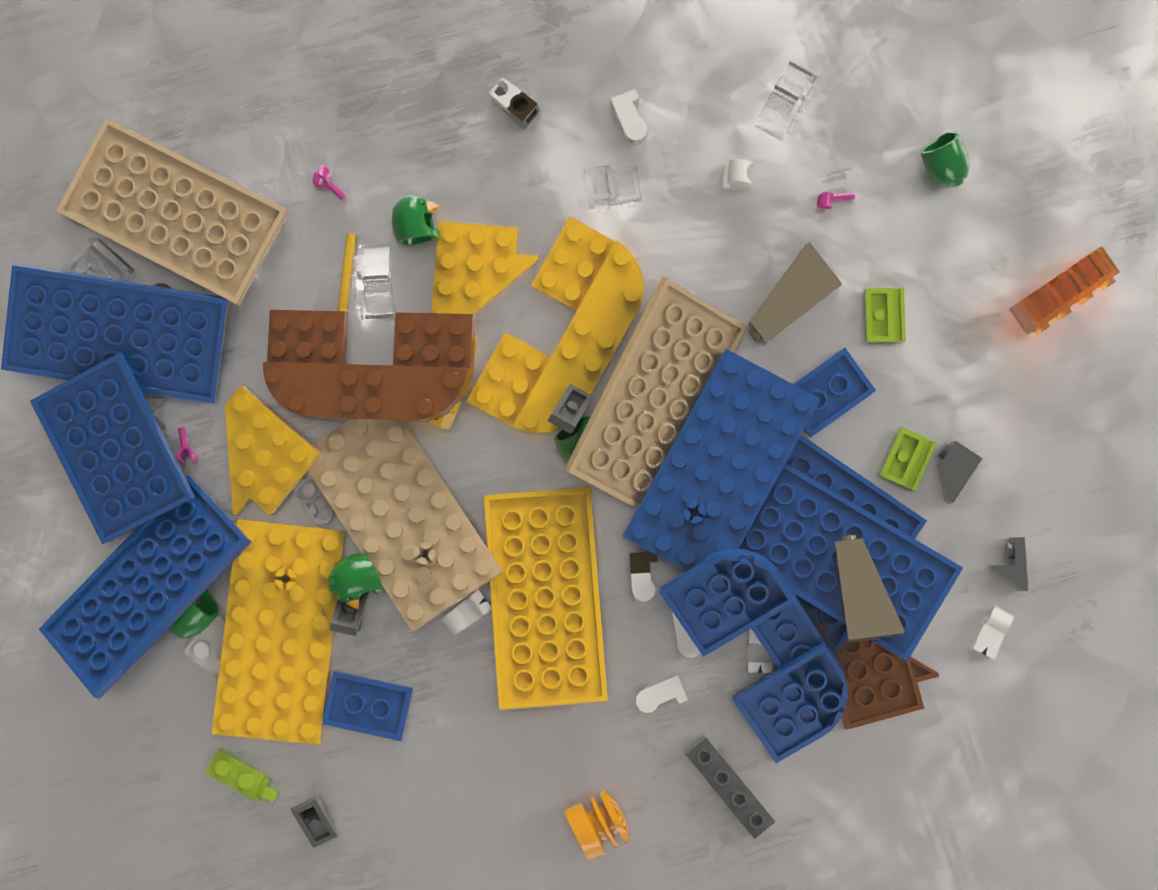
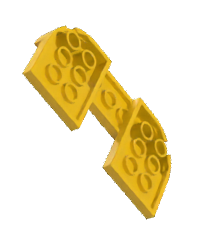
[466,216,644,434]

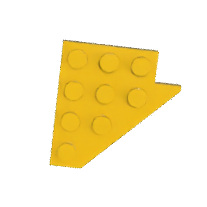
[431,221,539,315]
[224,385,321,515]

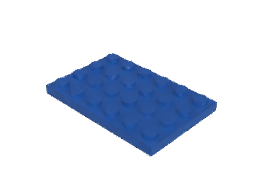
[30,353,195,544]

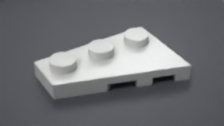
[183,610,225,680]

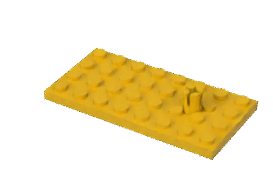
[484,487,608,710]
[212,519,345,745]

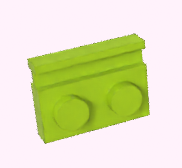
[864,288,906,343]
[879,427,937,492]

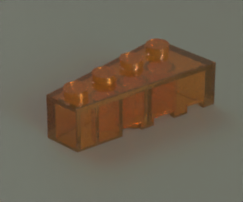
[1009,246,1120,335]

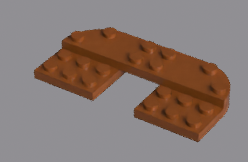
[263,310,476,422]

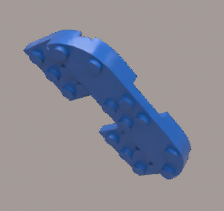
[659,549,848,763]

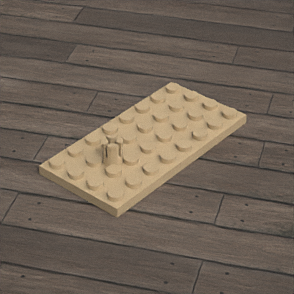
[56,118,290,306]
[564,277,748,509]
[308,419,503,632]

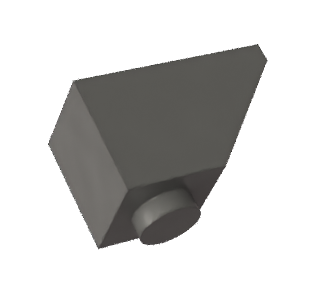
[937,441,983,504]

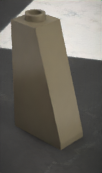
[748,242,842,345]
[835,535,904,643]

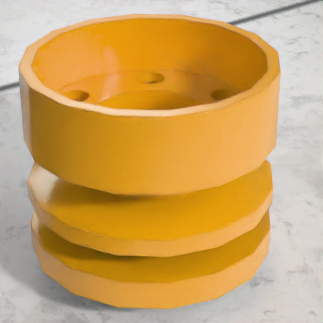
[564,789,631,862]

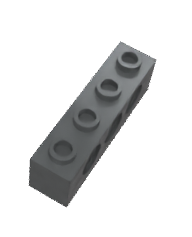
[684,735,775,839]

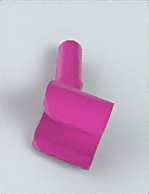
[313,166,346,200]
[817,192,855,209]
[177,427,197,466]

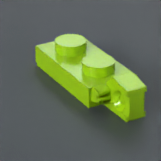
[205,749,280,803]

